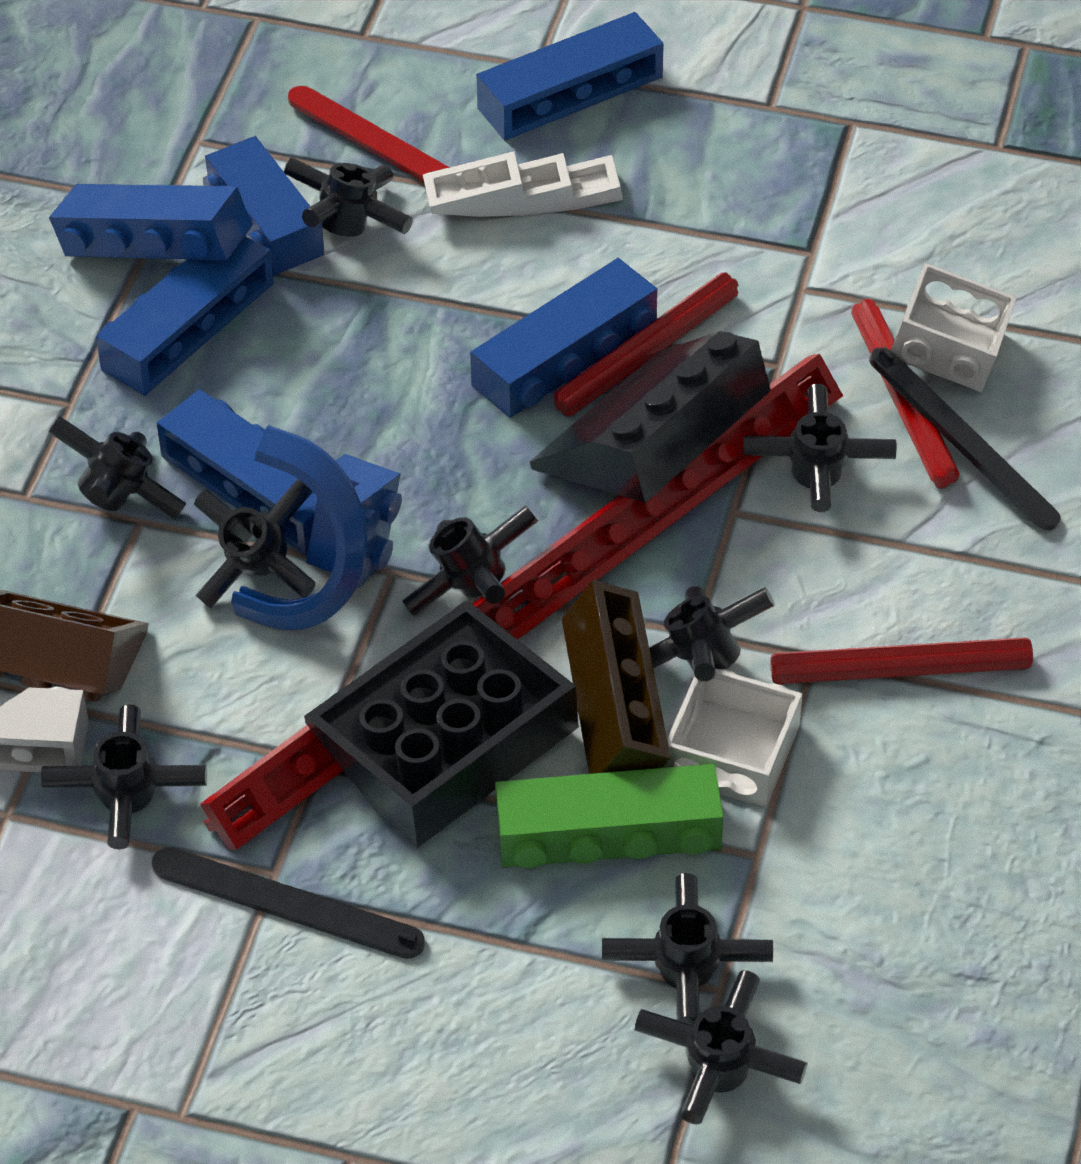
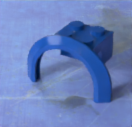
[231,425,402,630]

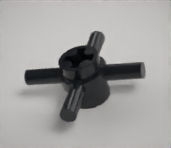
[284,157,413,237]
[742,384,897,512]
[48,416,187,520]
[194,479,316,609]
[402,505,538,617]
[649,586,775,682]
[41,704,207,850]
[602,873,773,1025]
[635,970,808,1125]

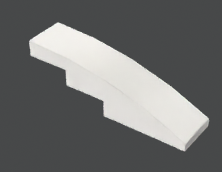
[423,151,623,217]

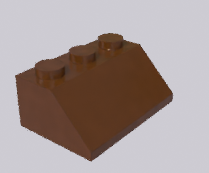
[0,590,149,701]

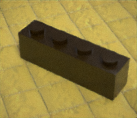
[562,580,671,774]

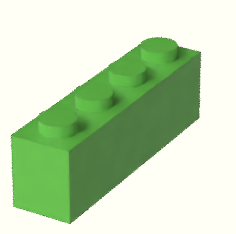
[495,764,723,868]

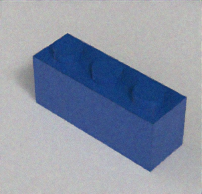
[203,136,325,276]

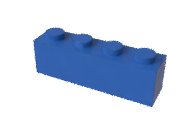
[476,12,664,141]
[49,184,252,260]
[96,236,274,396]
[470,258,658,418]
[156,389,317,556]

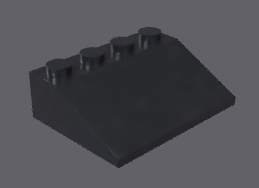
[530,331,771,503]
[304,600,579,848]

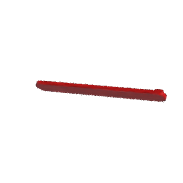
[288,86,450,183]

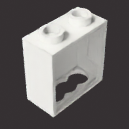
[891,262,1017,392]
[663,669,802,808]

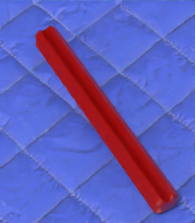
[553,272,739,417]
[851,298,960,489]
[770,637,1033,684]

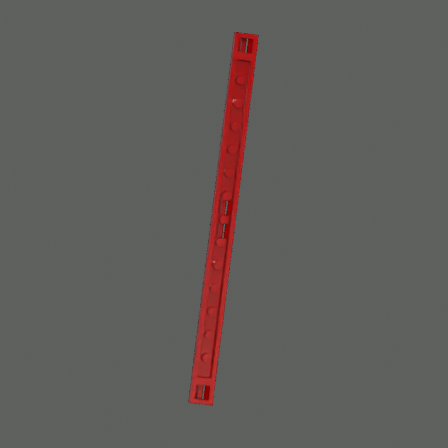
[200,353,843,850]

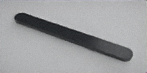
[869,347,1061,530]
[152,847,425,959]

